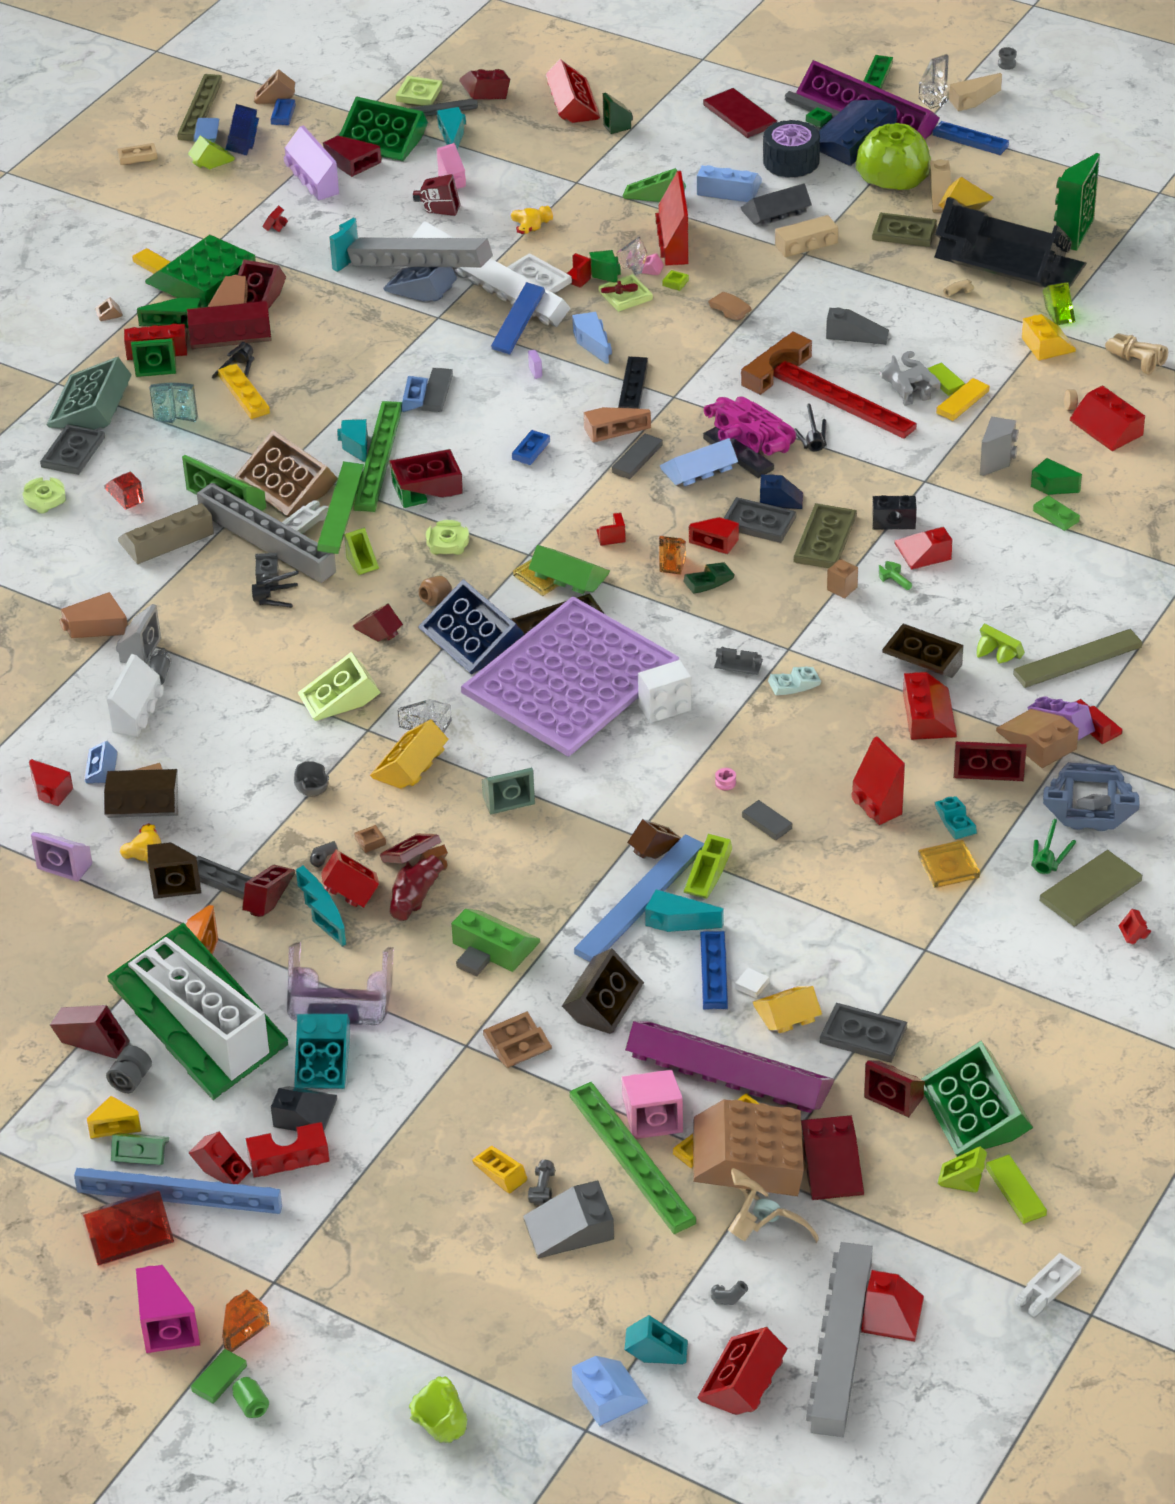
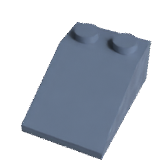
[383,267,458,301]

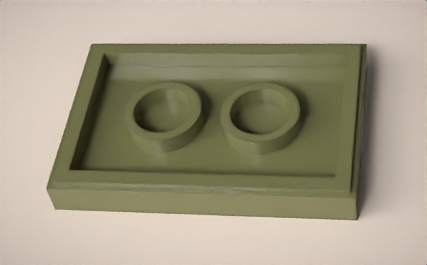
[872,212,937,247]

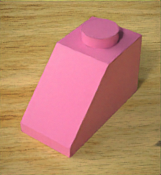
[437,143,466,189]

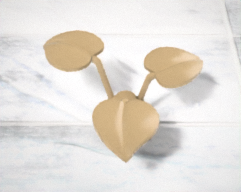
[728,1168,819,1243]

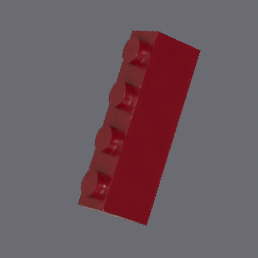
[187,301,272,349]

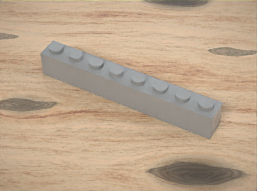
[347,237,493,268]
[197,483,336,583]
[806,1242,873,1437]

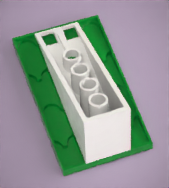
[107,922,289,1100]

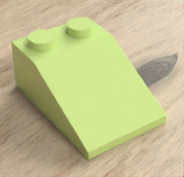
[298,652,381,721]

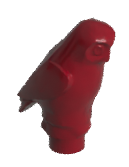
[389,855,444,921]

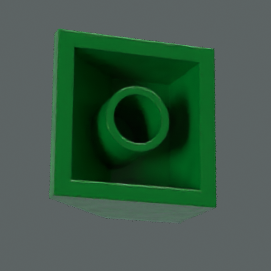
[131,339,176,377]

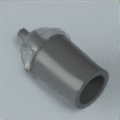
[149,648,172,685]

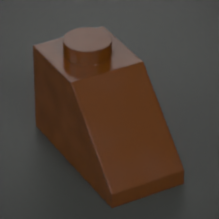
[627,819,681,859]

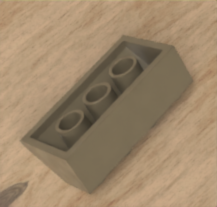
[118,503,214,565]

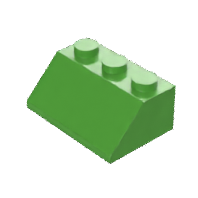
[528,545,610,594]
[451,908,540,972]

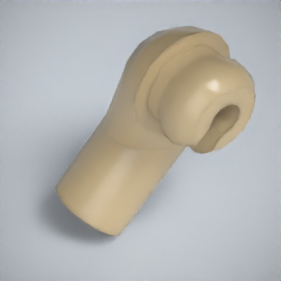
[943,279,974,297]

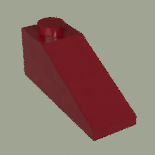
[242,864,295,917]

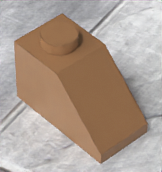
[254,69,296,104]

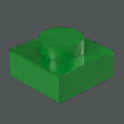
[806,107,832,128]

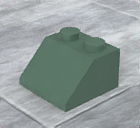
[481,767,535,815]

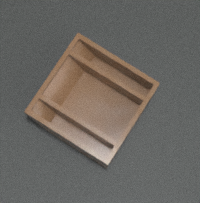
[693,1099,804,1197]

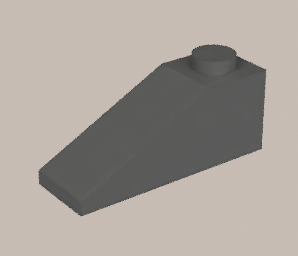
[826,307,889,345]

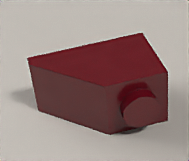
[353,603,403,642]

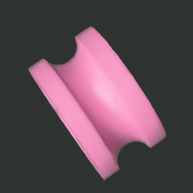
[715,768,736,791]

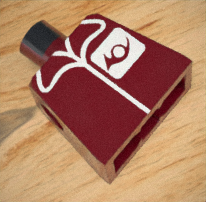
[413,174,461,216]

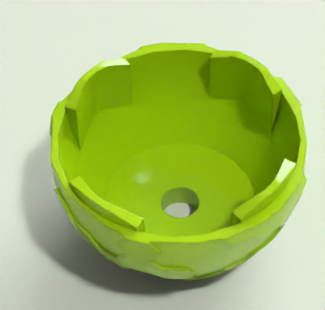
[856,123,931,190]

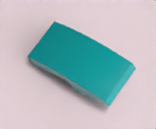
[935,796,977,840]

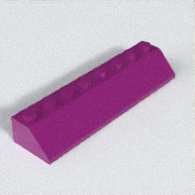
[796,60,940,139]
[625,1021,835,1113]

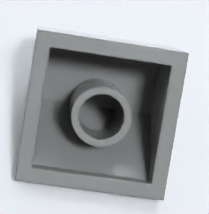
[980,416,1019,476]
[116,604,161,664]

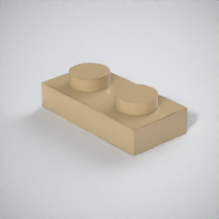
[117,143,158,165]

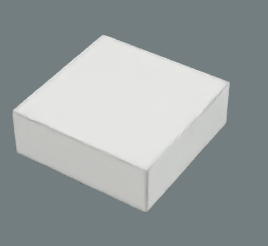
[735,968,769,998]

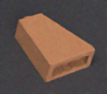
[208,275,248,307]
[59,592,128,638]

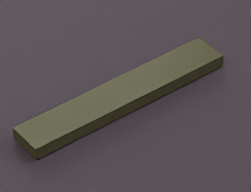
[177,74,223,141]
[1013,628,1142,688]

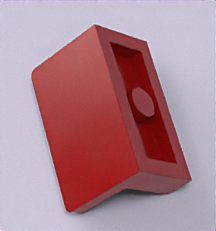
[1075,699,1123,744]

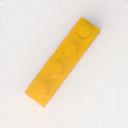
[218,364,270,419]

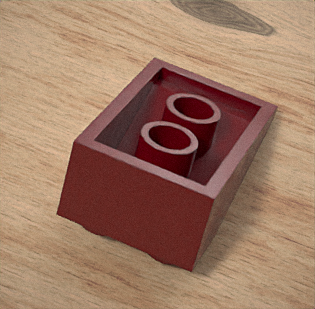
[238,260,286,309]
[389,449,463,498]
[801,1115,864,1200]

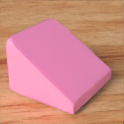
[636,253,664,275]

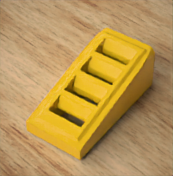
[472,1145,528,1193]

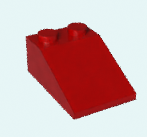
[851,736,905,825]

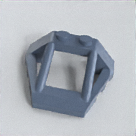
[1043,762,1140,831]

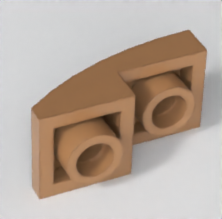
[708,292,752,320]

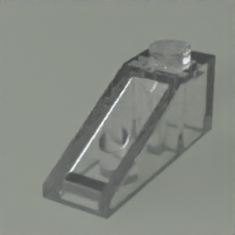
[919,54,949,109]

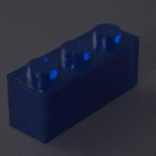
[225,104,259,156]

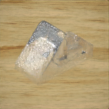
[616,237,647,275]

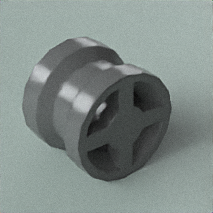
[998,47,1017,70]

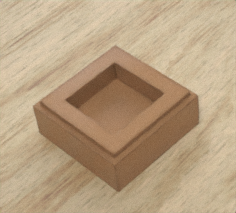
[354,825,386,853]

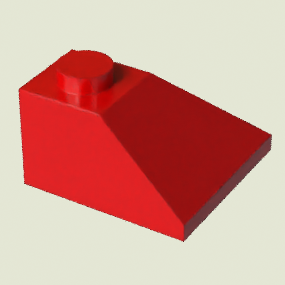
[894,527,953,570]
[861,1270,924,1342]

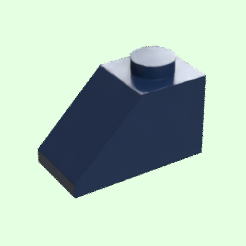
[760,474,803,509]

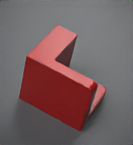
[566,253,591,288]
[597,512,626,546]

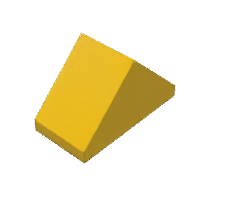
[87,1096,141,1139]

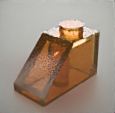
[659,536,686,575]
[222,1290,270,1352]

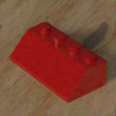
[546,59,600,123]

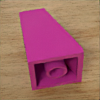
[136,1265,200,1353]

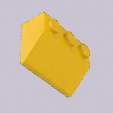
[370,719,449,789]

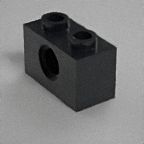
[872,495,917,530]

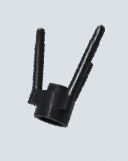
[212,341,254,379]
[794,403,827,452]
[252,570,299,608]

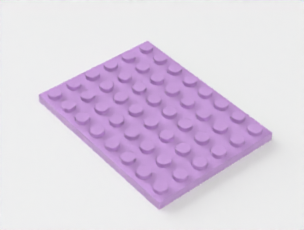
[461,596,679,757]

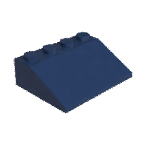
[819,100,897,167]
[418,579,525,675]

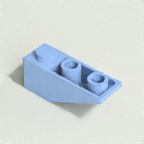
[572,312,612,364]

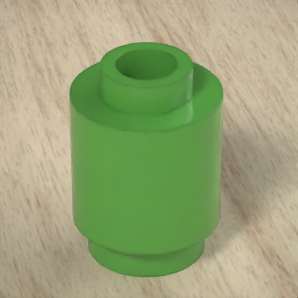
[232,1377,269,1418]

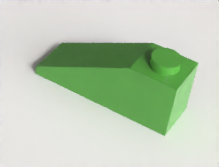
[622,168,686,202]

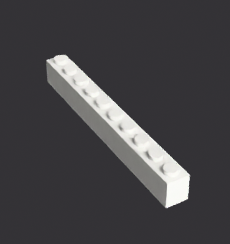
[412,221,571,327]

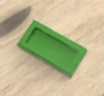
[191,1349,247,1404]

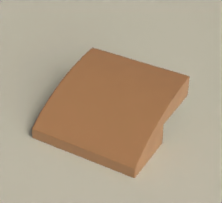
[483,1011,552,1068]

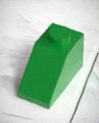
[1031,458,1082,495]

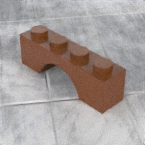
[741,331,812,395]

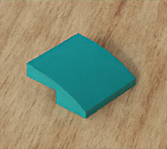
[329,217,358,272]

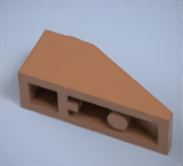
[584,407,651,443]

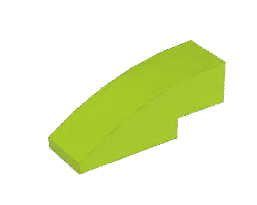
[684,834,732,899]

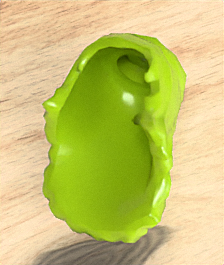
[409,1376,468,1443]

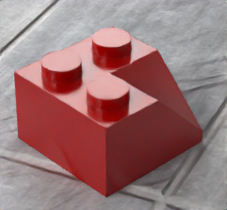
[321,849,379,908]

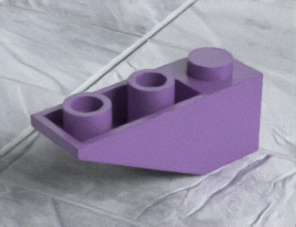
[1027,696,1095,740]

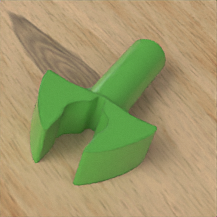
[879,561,912,590]

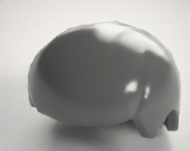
[294,761,329,796]

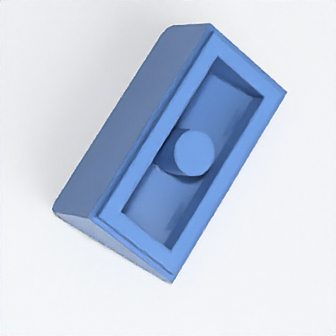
[193,118,220,142]
[402,376,428,412]
[85,741,117,783]

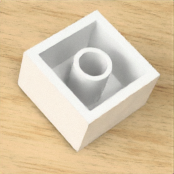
[638,660,691,723]

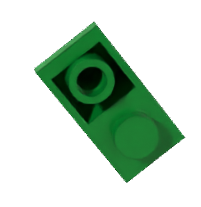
[589,250,621,283]

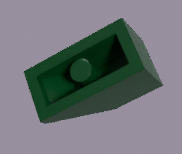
[602,92,633,134]

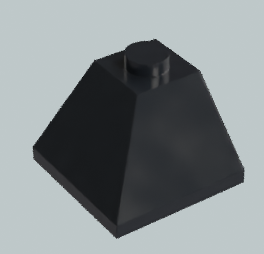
[271,1086,337,1131]

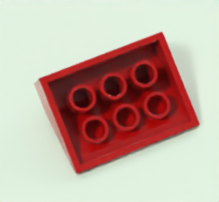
[655,171,689,266]

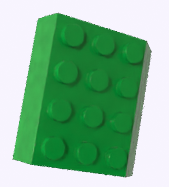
[145,234,256,308]

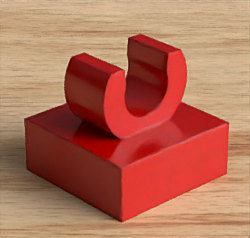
[262,205,288,232]
[1118,909,1151,944]

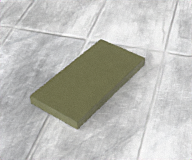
[794,503,857,568]
[1039,849,1143,927]

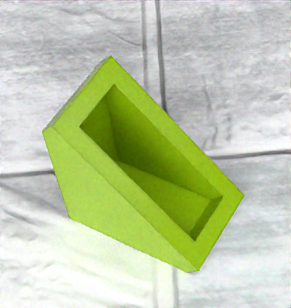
[344,527,379,575]

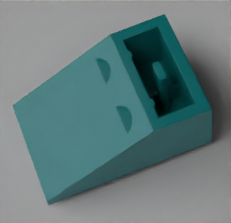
[294,1014,350,1089]

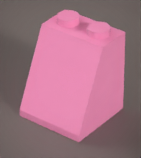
[622,1070,683,1139]

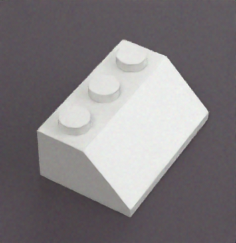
[107,654,164,737]

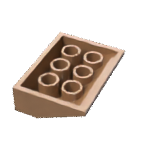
[234,430,338,517]

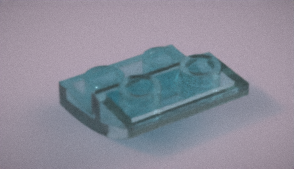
[149,383,198,424]

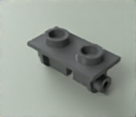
[714,646,763,675]

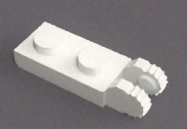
[282,500,329,534]
[1014,1253,1082,1317]

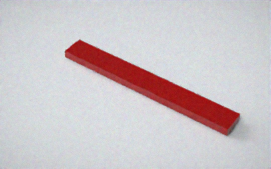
[773,361,917,439]

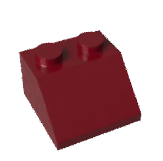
[459,69,511,99]
[864,1060,925,1118]

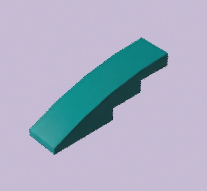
[296,865,346,947]

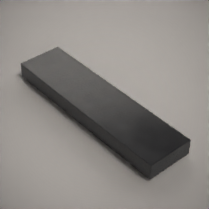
[618,356,648,409]
[703,427,774,478]

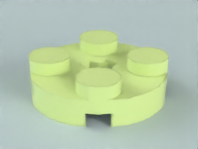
[22,477,66,513]
[426,520,469,555]

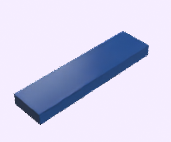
[933,121,1009,155]
[491,282,545,355]
[700,931,728,1010]

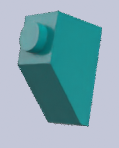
[337,419,368,462]
[624,1315,688,1365]

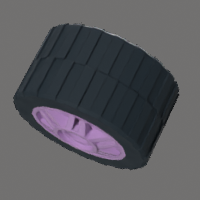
[763,120,820,178]

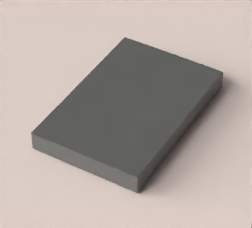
[40,425,105,475]
[724,497,796,543]
[820,1002,908,1063]

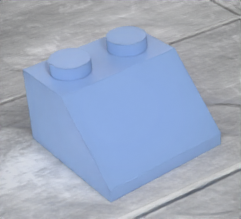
[572,1356,648,1426]

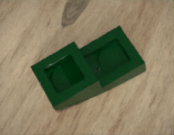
[683,562,735,594]

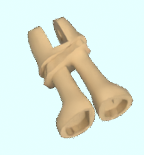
[1105,333,1169,375]

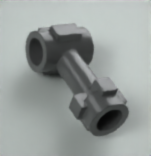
[528,1160,556,1205]

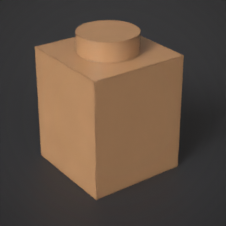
[827,559,858,599]

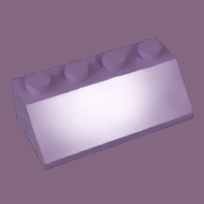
[284,125,339,201]

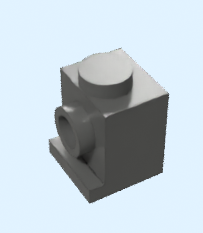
[255,553,279,586]

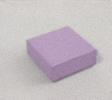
[528,350,542,379]

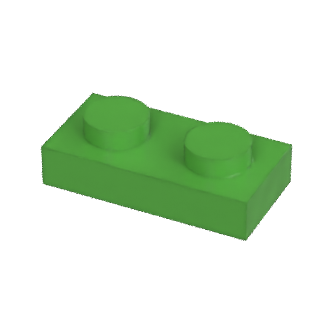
[1033,495,1080,531]

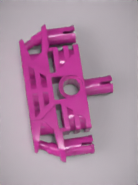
[703,396,796,456]

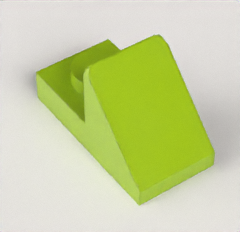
[937,1146,987,1193]

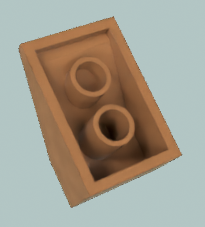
[996,709,1079,768]

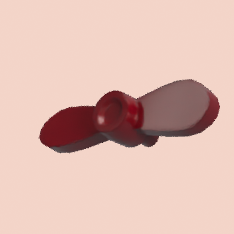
[601,281,638,294]

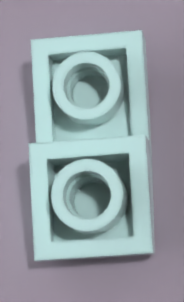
[768,666,821,695]

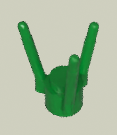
[1031,819,1076,874]

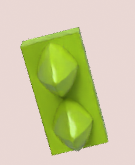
[976,623,1025,664]

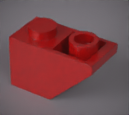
[189,1131,251,1185]

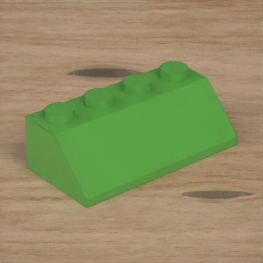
[182,455,267,511]

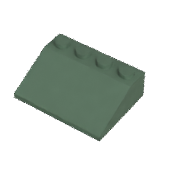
[47,357,132,430]

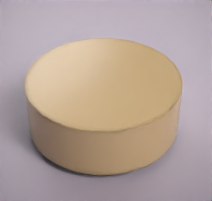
[1064,389,1078,410]

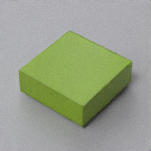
[662,270,689,291]

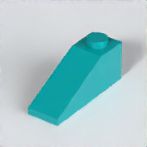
[437,107,466,149]
[645,889,724,932]

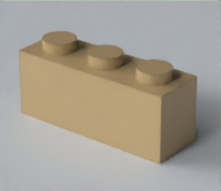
[775,215,838,258]

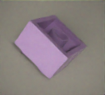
[31,832,92,882]

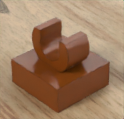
[419,844,448,871]

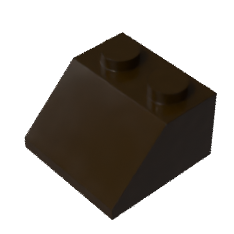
[147,842,202,899]

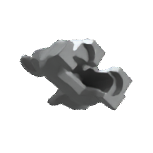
[880,351,941,406]

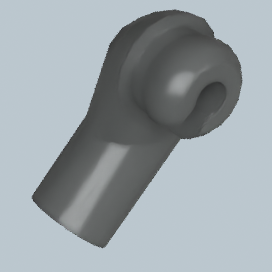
[310,841,338,867]
[711,1281,748,1305]

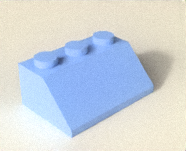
[697,165,762,202]
[660,438,738,487]

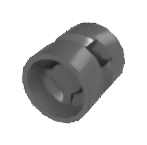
[106,1045,152,1094]

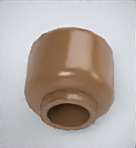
[419,576,452,606]

